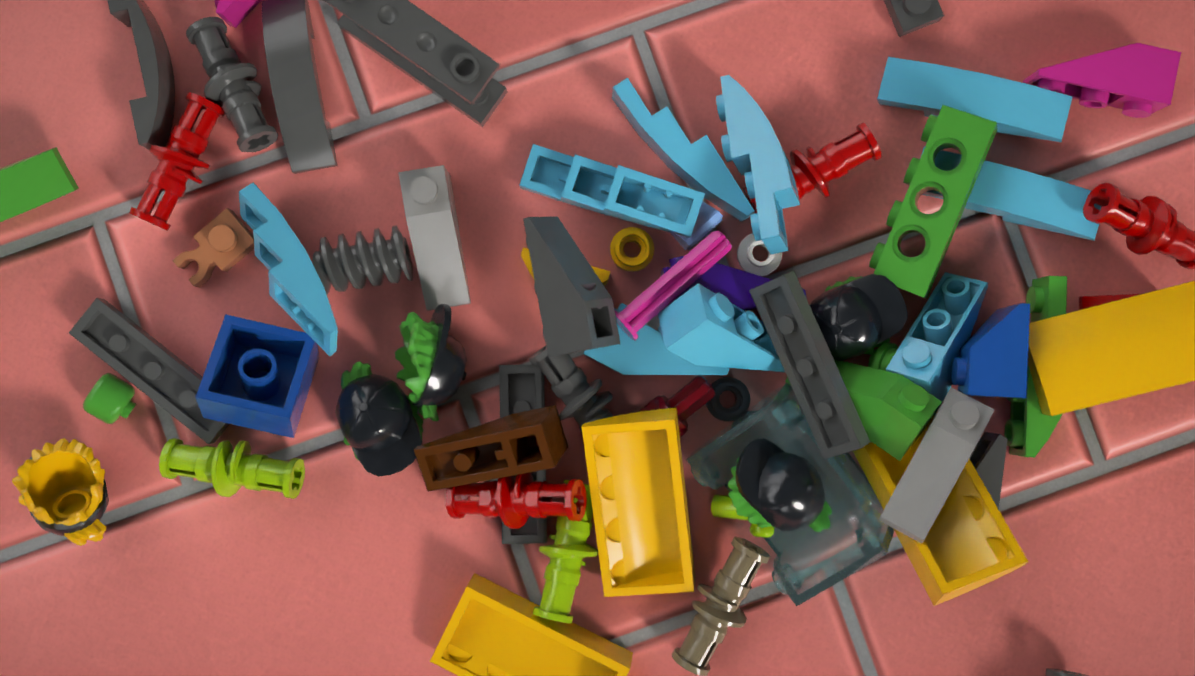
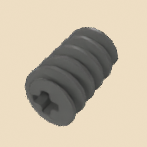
[313,225,413,294]

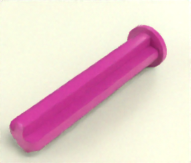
[614,230,732,341]

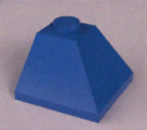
[951,303,1030,398]

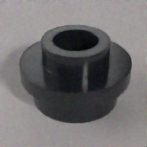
[706,377,750,422]

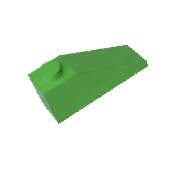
[785,360,942,461]

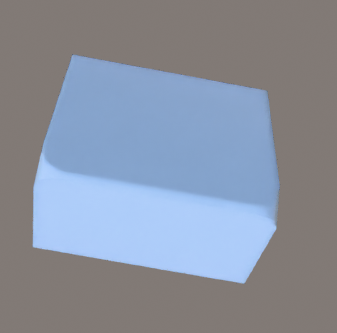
[670,201,723,251]

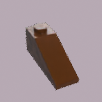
[414,405,568,492]

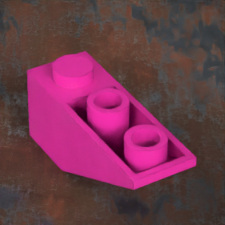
[1023,43,1181,118]

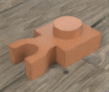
[172,208,254,288]

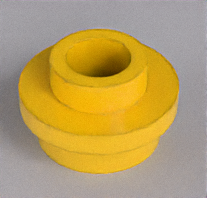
[610,227,654,272]

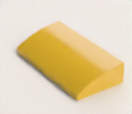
[1028,280,1195,416]
[853,407,1029,606]
[582,408,695,597]
[430,573,633,676]

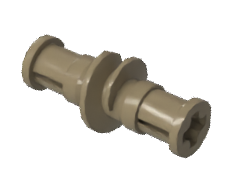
[672,536,771,676]

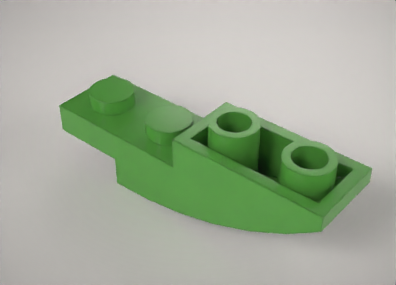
[0,147,79,222]
[1004,276,1067,457]

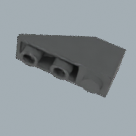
[523,217,620,357]

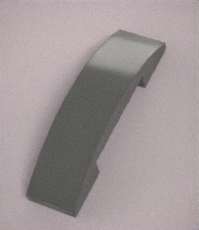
[107,0,175,150]
[262,0,338,174]

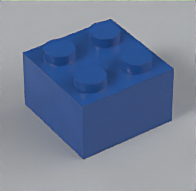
[195,314,319,438]

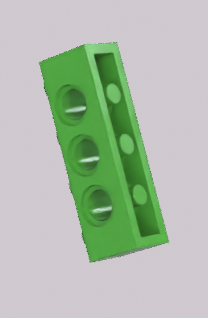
[869,105,998,298]

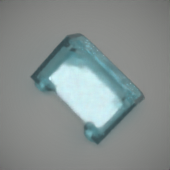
[687,383,894,606]

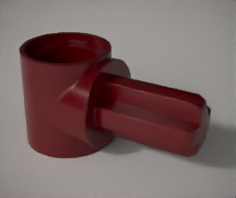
[638,375,716,438]

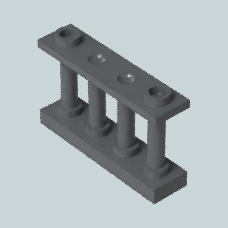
[323,0,507,128]

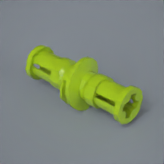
[159,438,305,499]
[533,479,598,624]

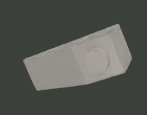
[398,165,471,311]
[878,387,995,544]

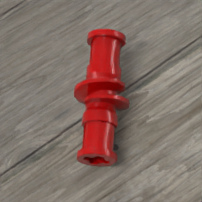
[129,92,225,231]
[743,122,882,213]
[1083,183,1195,270]
[445,472,587,529]

